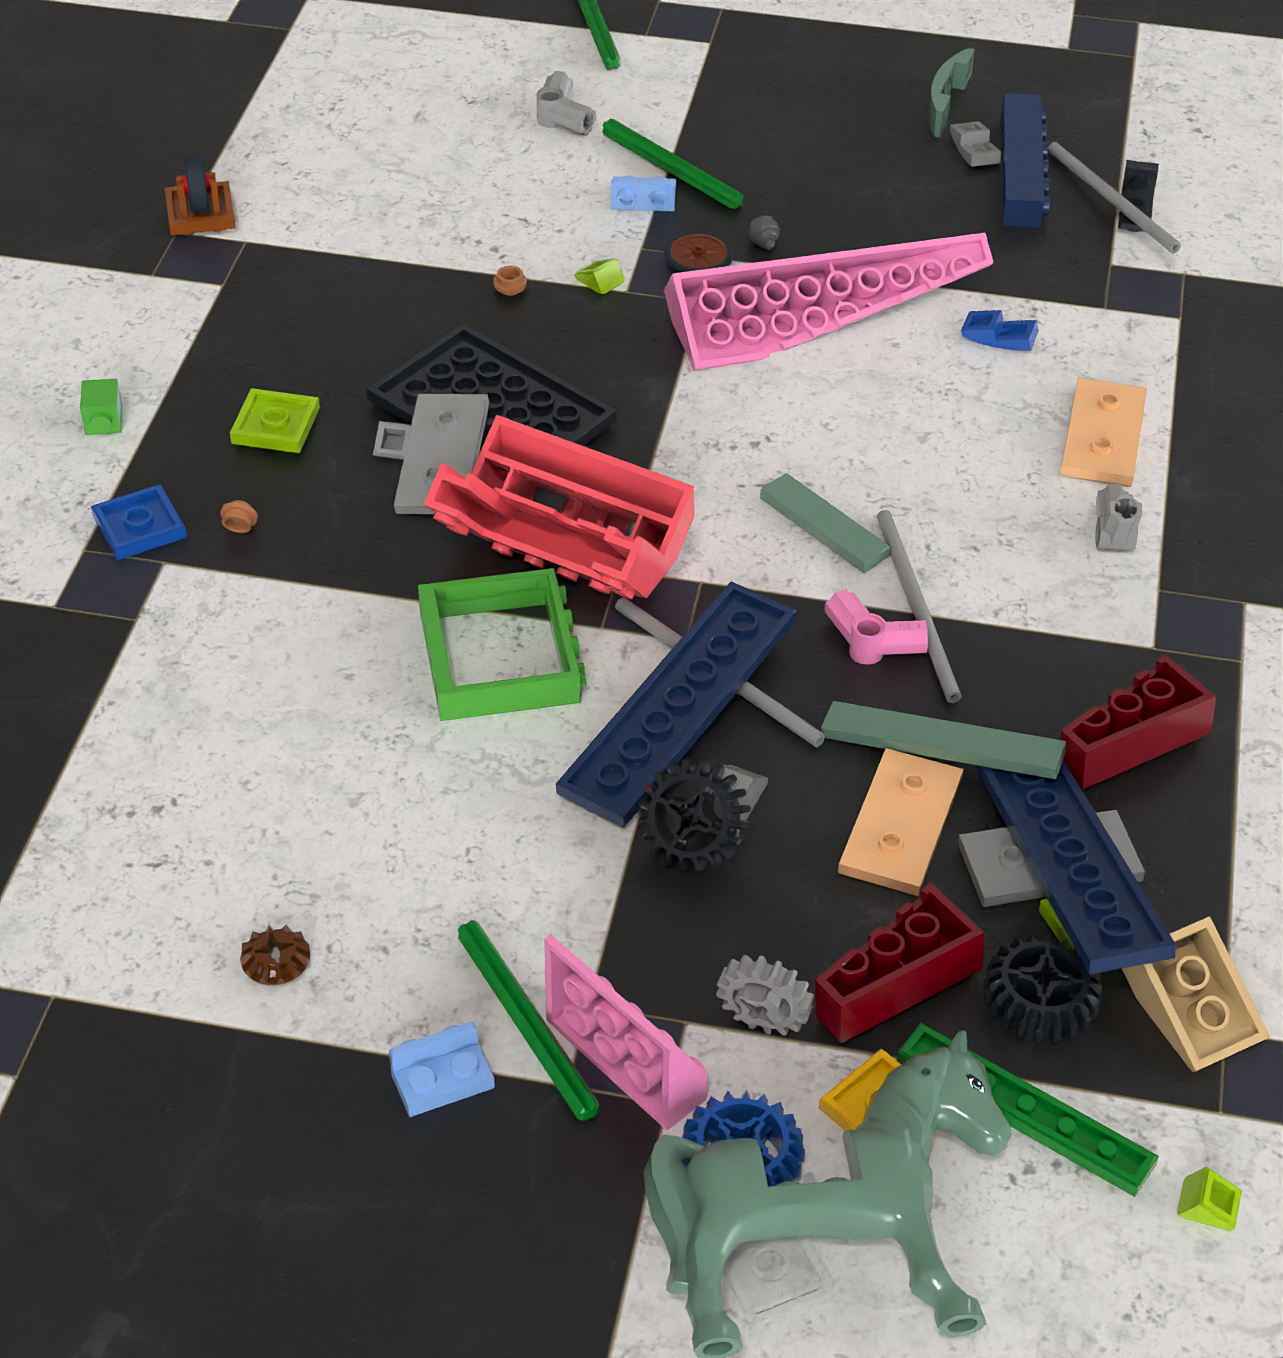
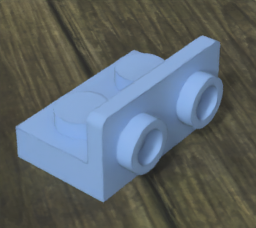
[611,175,676,212]
[389,1022,495,1117]

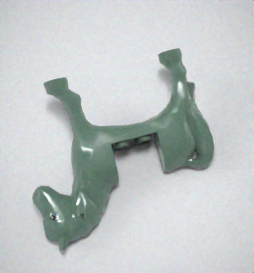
[644,1030,1012,1358]

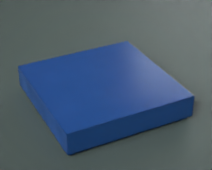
[91,484,187,560]

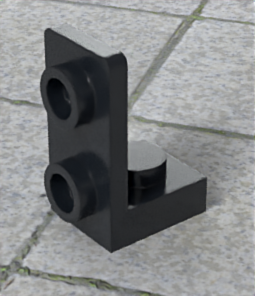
[1118,160,1159,232]

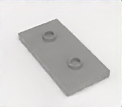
[394,394,490,514]
[958,810,1145,907]

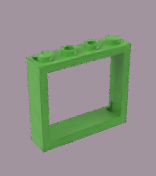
[418,568,587,721]

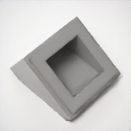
[373,421,411,460]

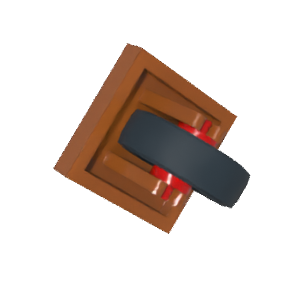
[165,154,236,235]

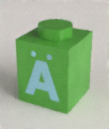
[80,378,122,435]

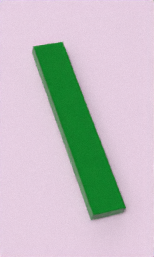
[896,1023,1159,1197]

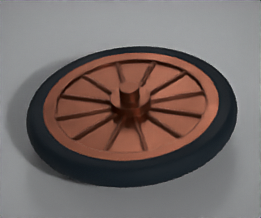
[664,232,733,273]

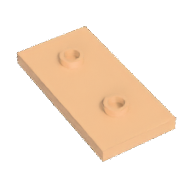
[1060,377,1147,486]
[838,748,964,896]

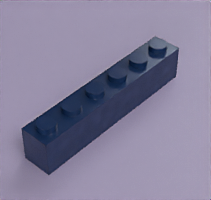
[1000,92,1050,228]

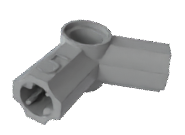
[537,71,596,135]
[1095,484,1142,550]

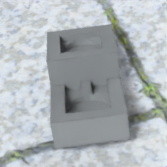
[950,121,1001,167]

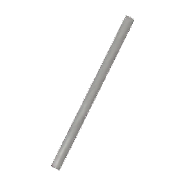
[1048,142,1181,254]
[877,510,962,703]
[615,597,825,748]

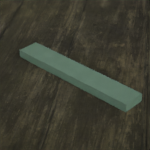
[821,701,1066,779]

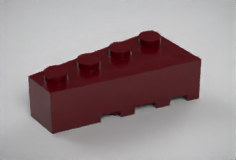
[1060,654,1216,789]
[815,882,984,1043]

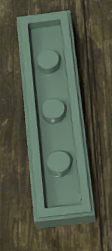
[760,473,891,573]

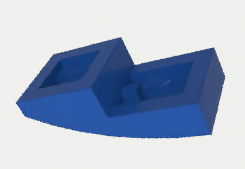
[961,310,1039,350]

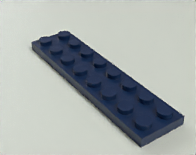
[556,581,796,828]
[977,760,1176,974]

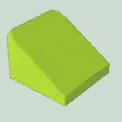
[574,258,625,294]
[1177,1166,1242,1231]

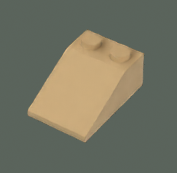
[1122,916,1270,1073]

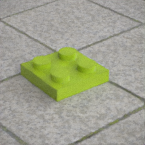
[230,388,320,453]

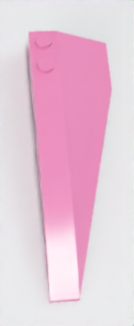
[664,233,993,370]

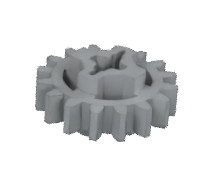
[716,955,814,1035]

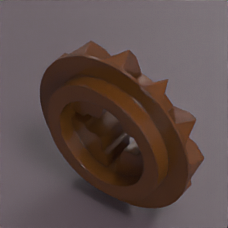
[240,924,310,985]

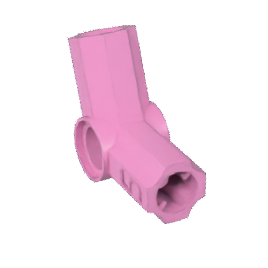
[825,589,928,665]

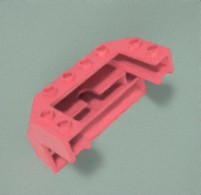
[424,415,695,599]

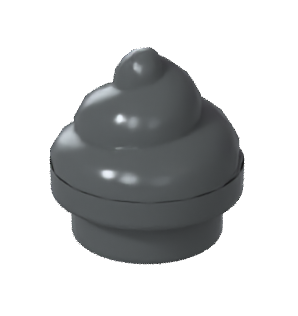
[748,215,780,251]

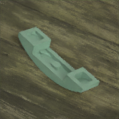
[928,48,975,138]

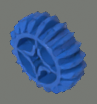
[682,1089,805,1187]

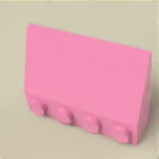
[544,934,708,1131]

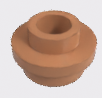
[494,266,527,296]
[220,500,258,533]

